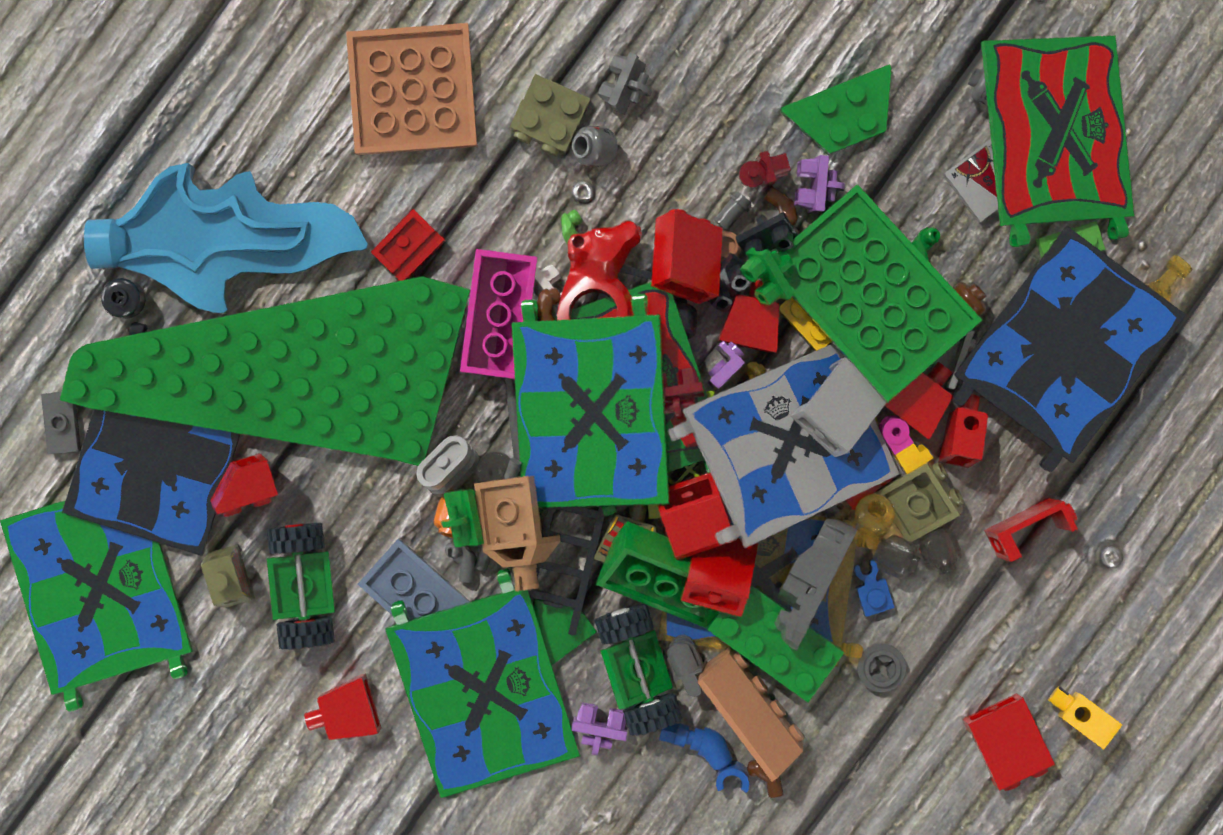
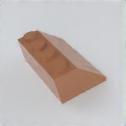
[697,647,804,782]

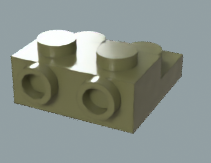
[510,74,591,157]
[876,460,964,544]

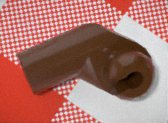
[747,760,783,798]

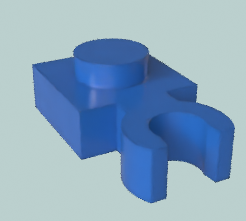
[853,559,895,617]

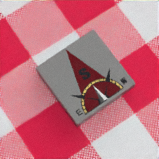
[943,139,998,223]

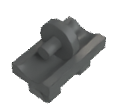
[598,52,653,115]

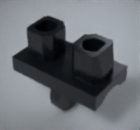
[736,212,799,254]
[708,253,751,312]

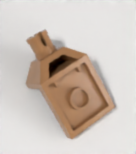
[474,476,560,591]

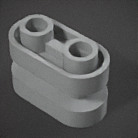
[416,436,479,498]

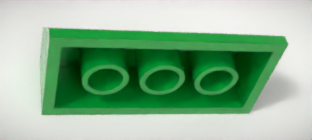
[597,521,719,628]

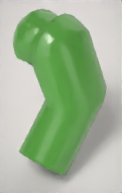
[561,210,583,245]

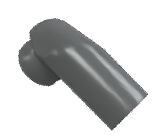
[445,541,476,583]

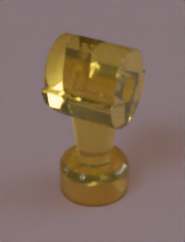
[1145,255,1193,301]

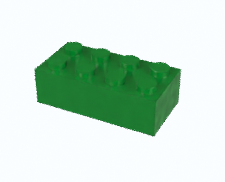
[707,583,844,703]

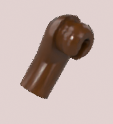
[764,186,798,226]
[537,288,561,321]

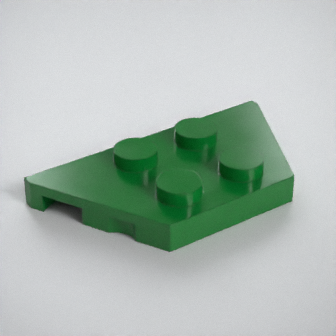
[780,64,892,155]

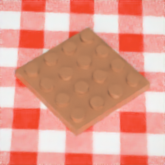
[346,23,478,155]

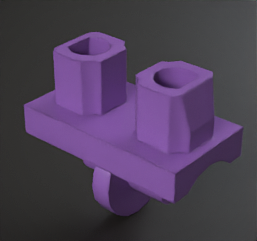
[794,155,845,214]
[571,702,627,756]

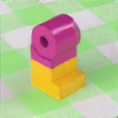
[879,415,933,474]

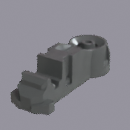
[774,518,858,650]

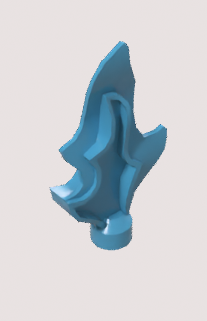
[84,163,368,314]

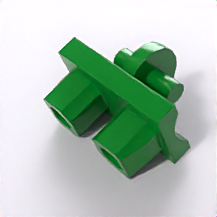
[740,247,795,305]
[441,489,484,548]

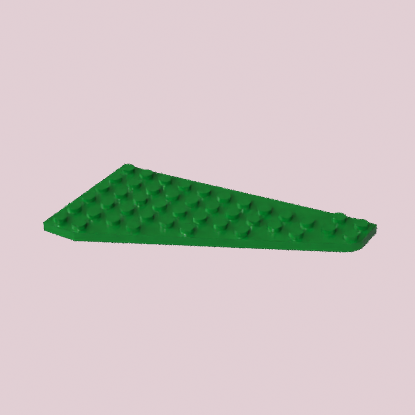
[60,276,471,466]

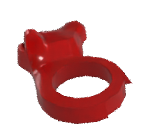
[557,221,642,320]

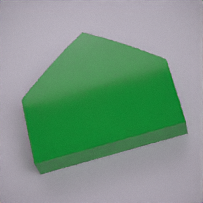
[533,598,597,665]

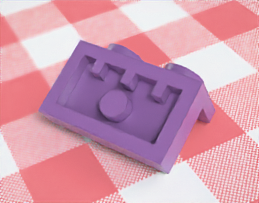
[708,341,745,391]

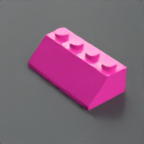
[460,249,538,379]

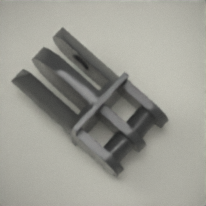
[667,634,706,697]

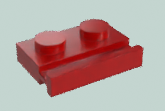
[371,209,446,281]

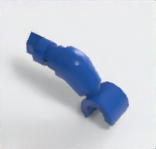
[659,723,749,793]

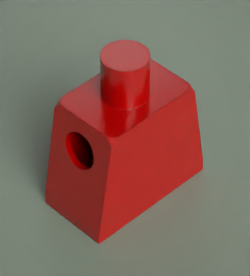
[718,280,779,354]
[884,362,953,439]
[939,394,988,468]
[304,673,382,740]

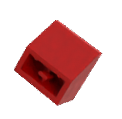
[210,453,278,517]
[658,472,736,560]

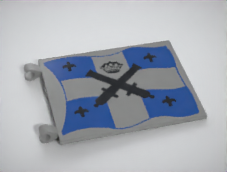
[668,343,900,547]

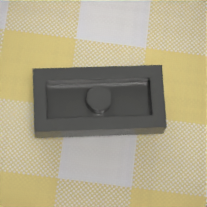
[41,392,81,454]

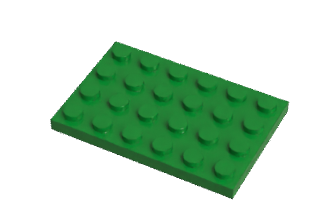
[778,184,982,403]

